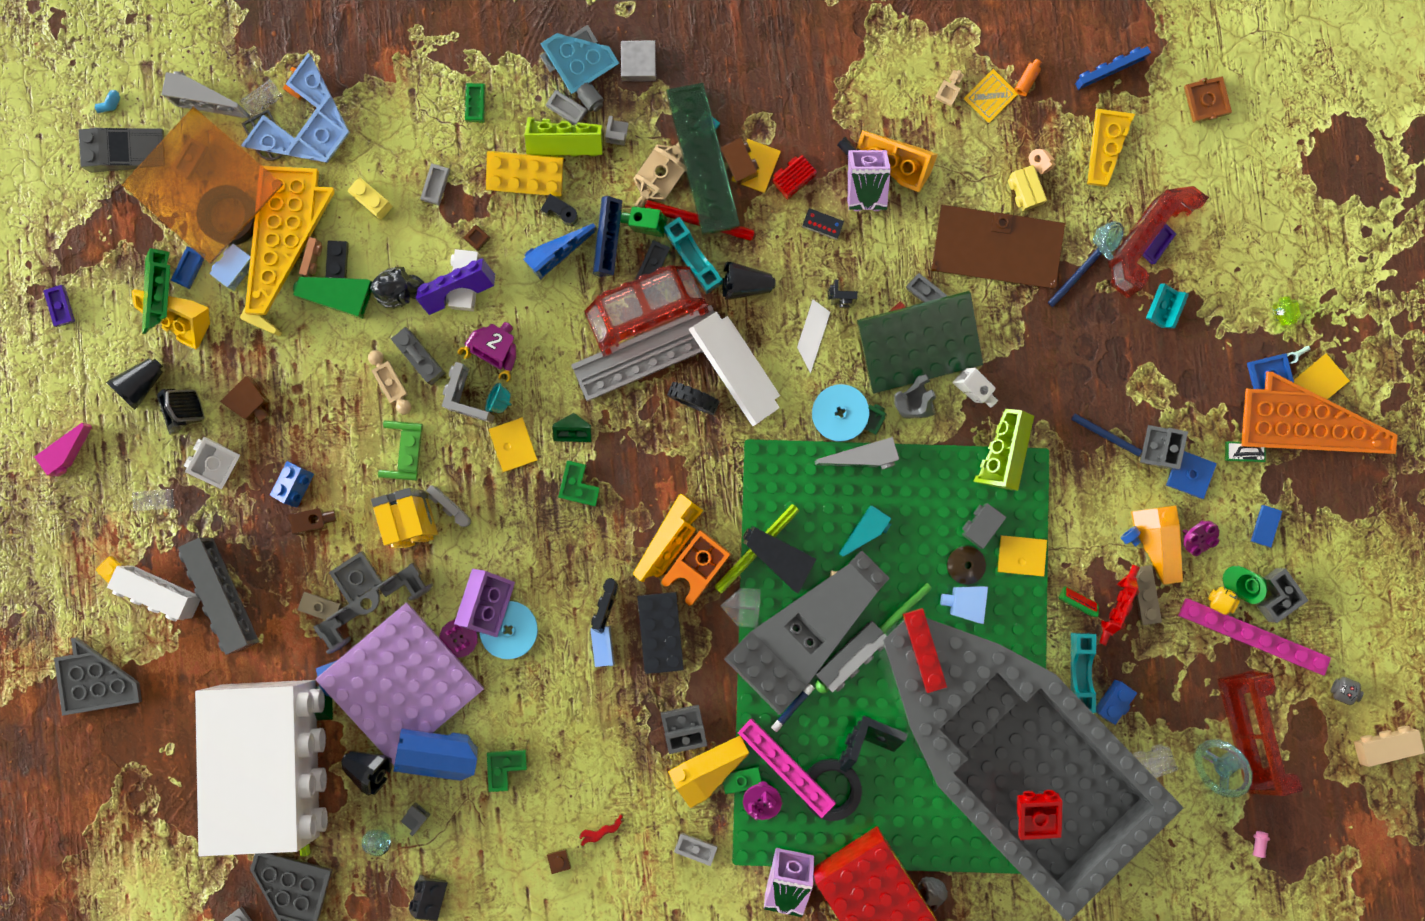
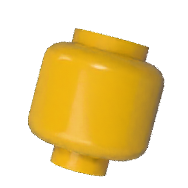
[1208,587,1240,615]

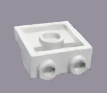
[184,437,240,489]

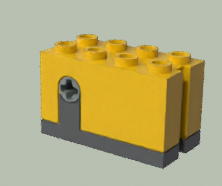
[371,488,438,548]

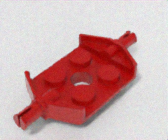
[1098,565,1140,646]

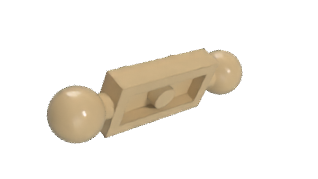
[368,350,412,415]

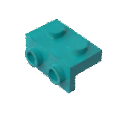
[1146,284,1189,328]

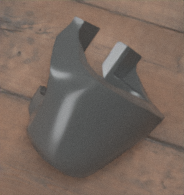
[894,374,936,419]

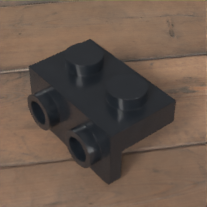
[828,279,858,309]
[409,875,448,921]

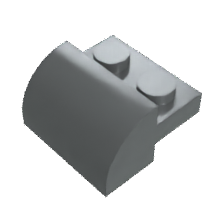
[1140,425,1188,470]
[661,704,707,754]

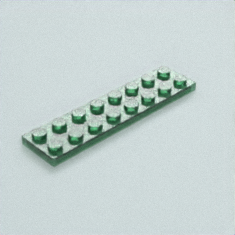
[666,83,740,235]

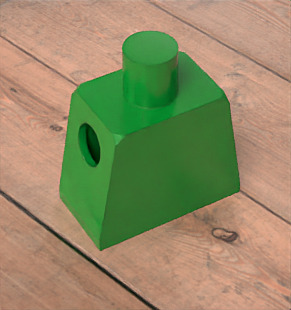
[620,207,668,238]

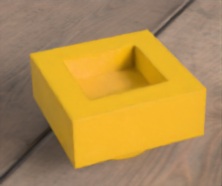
[96,556,122,583]

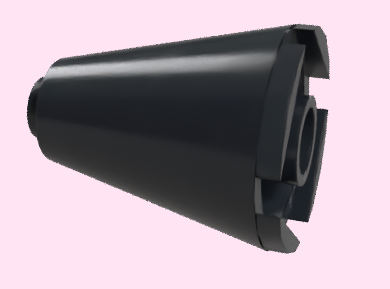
[722,261,776,300]
[106,358,163,410]

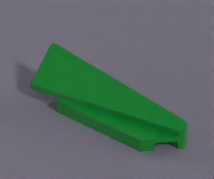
[142,248,170,334]

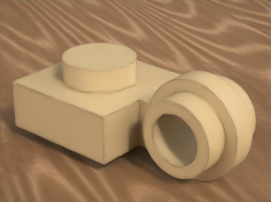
[935,70,964,107]

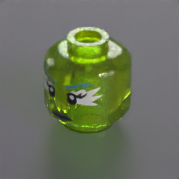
[1273,296,1301,326]

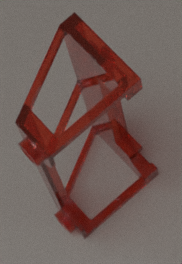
[1217,670,1303,796]

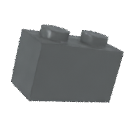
[962,503,1006,549]

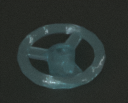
[1194,739,1253,798]

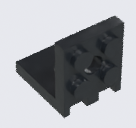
[839,716,907,772]

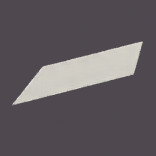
[797,300,830,373]

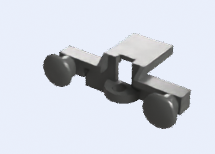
[313,551,433,654]

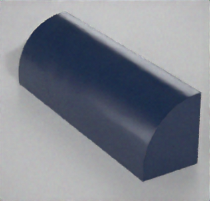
[593,196,623,277]

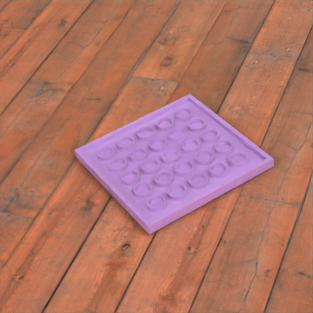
[316,602,484,765]

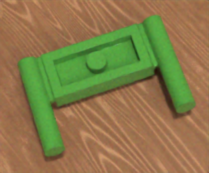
[378,420,423,481]

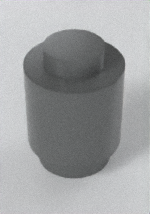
[577,82,604,112]

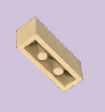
[1354,726,1425,767]

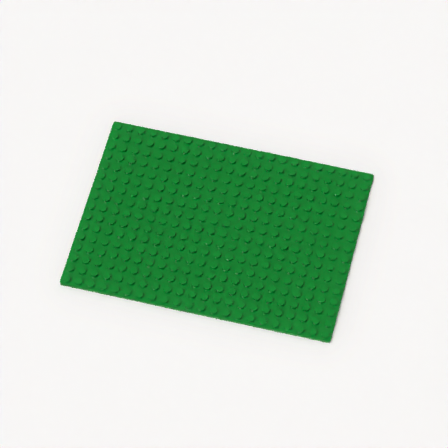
[732,439,1049,874]

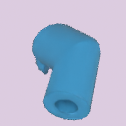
[95,90,120,113]

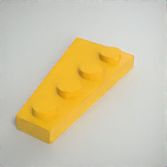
[1087,109,1135,187]

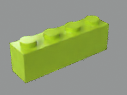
[524,117,603,157]
[973,409,1034,491]

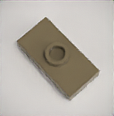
[298,592,342,620]

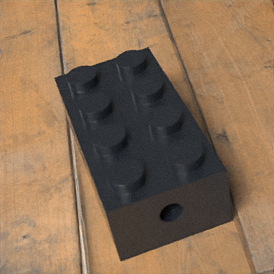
[637,592,684,674]

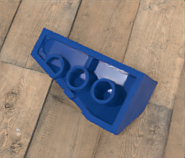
[523,223,597,280]

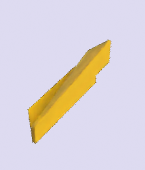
[633,494,704,582]

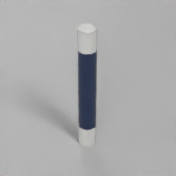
[771,683,815,732]

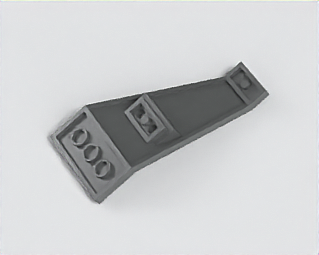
[724,551,890,715]

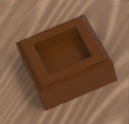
[463,224,490,251]

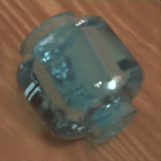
[361,829,391,856]

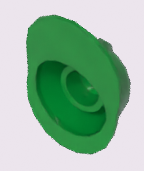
[1222,566,1268,604]

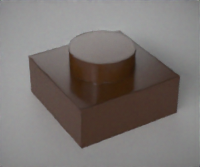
[547,849,571,874]

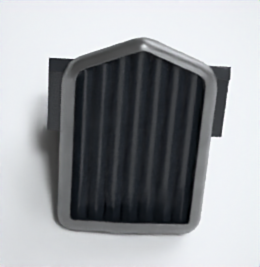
[157,389,205,435]

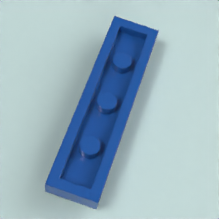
[1075,46,1151,90]

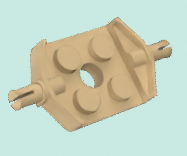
[633,137,688,208]

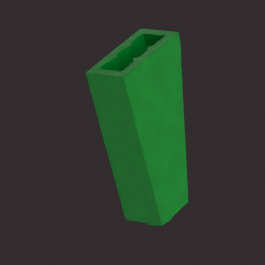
[293,277,372,319]

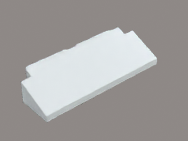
[689,312,780,426]

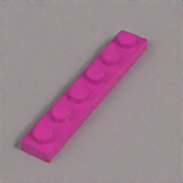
[738,719,836,818]

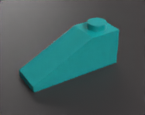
[839,506,891,556]

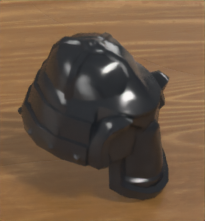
[370,266,424,309]

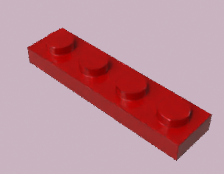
[903,608,947,693]

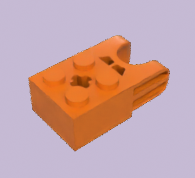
[661,530,732,606]

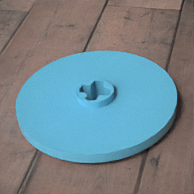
[812,384,870,442]
[480,601,538,659]

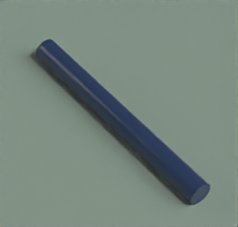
[1048,247,1104,307]
[1071,413,1142,457]

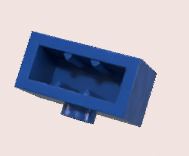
[1096,680,1137,725]

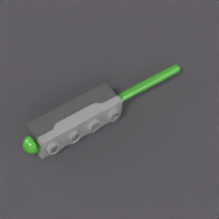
[816,583,932,693]

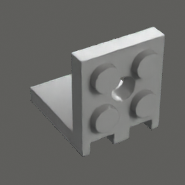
[442,362,494,423]

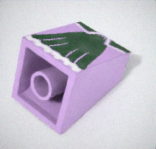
[847,150,890,211]
[764,848,814,917]

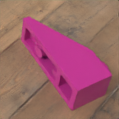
[34,423,92,477]

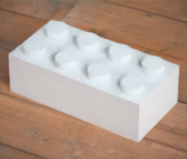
[107,565,201,621]

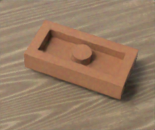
[299,237,322,277]

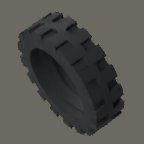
[667,382,720,415]

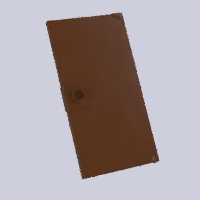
[931,204,1065,289]

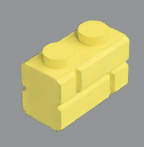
[1008,165,1047,212]
[348,177,393,220]

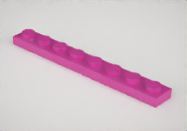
[1178,598,1331,676]

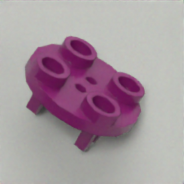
[1182,520,1220,556]
[439,620,478,658]
[743,782,782,820]

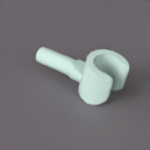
[1287,346,1310,364]

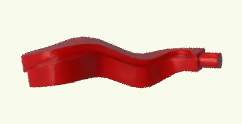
[579,815,623,846]

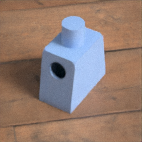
[940,586,988,624]

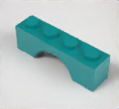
[664,217,723,294]
[1071,633,1096,713]

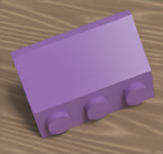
[454,569,515,637]

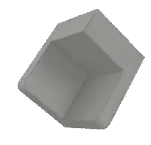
[605,116,629,146]

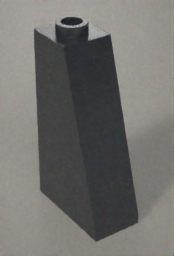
[743,526,816,594]

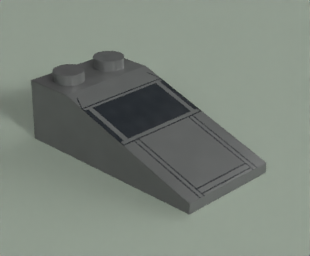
[78,128,166,173]

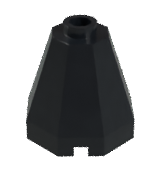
[341,751,392,796]

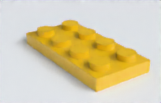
[486,151,564,197]

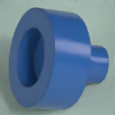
[1120,526,1141,546]

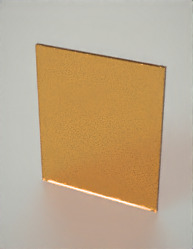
[122,106,283,264]

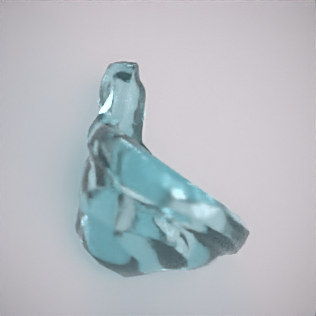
[1093,221,1124,260]

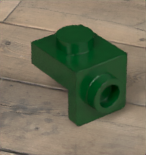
[865,404,887,435]

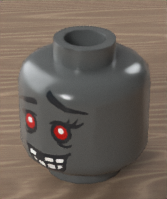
[1331,677,1364,705]

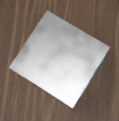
[621,41,656,81]

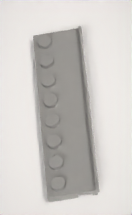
[572,305,715,402]

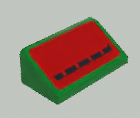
[1058,586,1099,617]

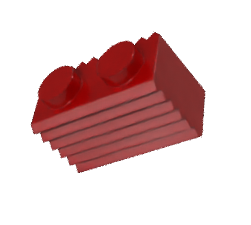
[773,155,817,200]

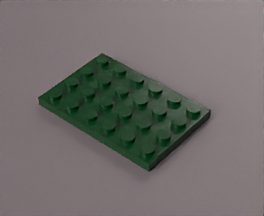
[857,291,983,394]

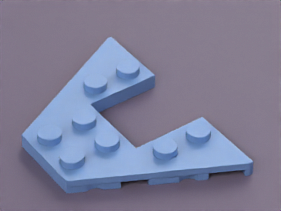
[241,53,350,163]

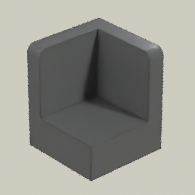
[401,802,431,836]

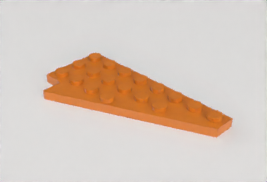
[1241,372,1398,454]

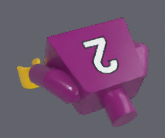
[458,322,517,382]

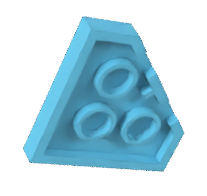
[540,33,619,94]

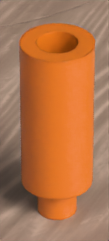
[1014,59,1042,96]

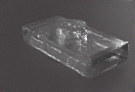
[240,79,283,117]
[132,489,174,512]

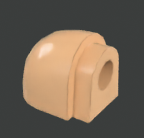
[1029,149,1056,175]

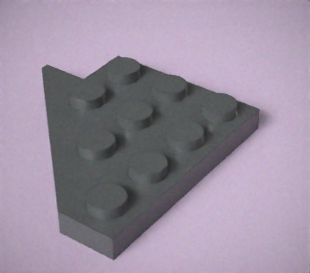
[54,637,142,716]
[250,853,333,921]

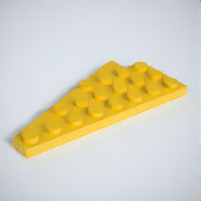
[245,166,335,315]

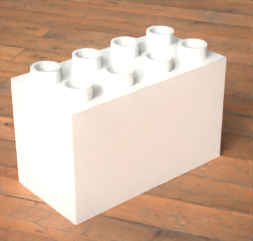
[195,680,328,856]

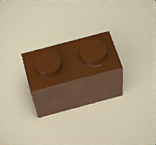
[720,138,759,185]

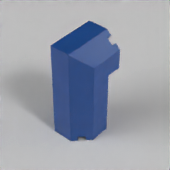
[393,729,478,781]

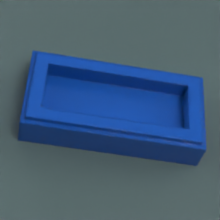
[171,246,206,289]
[1250,505,1282,548]

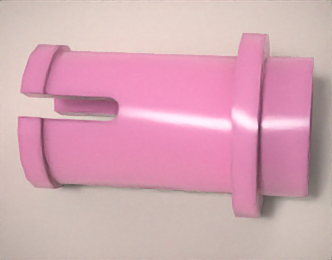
[1252,831,1270,858]

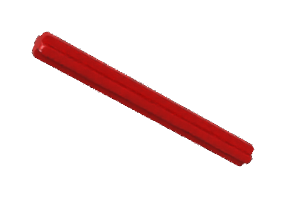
[645,200,755,241]

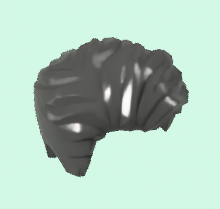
[917,877,948,912]

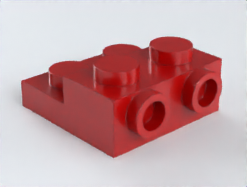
[1017,790,1063,840]

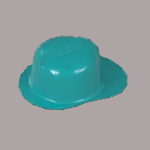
[485,383,512,413]

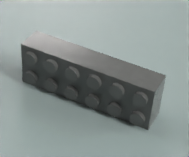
[178,537,259,655]

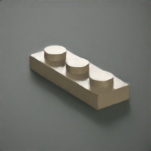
[1136,565,1162,625]

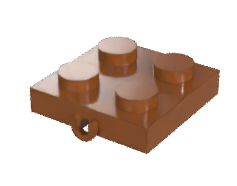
[1184,76,1232,123]

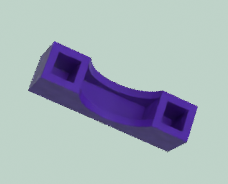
[416,258,495,315]

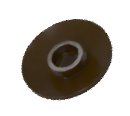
[947,546,986,585]

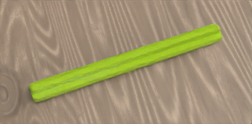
[715,504,799,593]

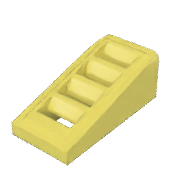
[240,308,282,336]

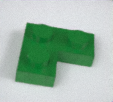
[558,460,600,507]
[487,749,527,792]

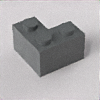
[1257,568,1309,623]

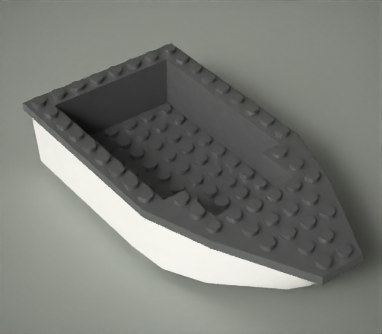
[883,618,1184,921]

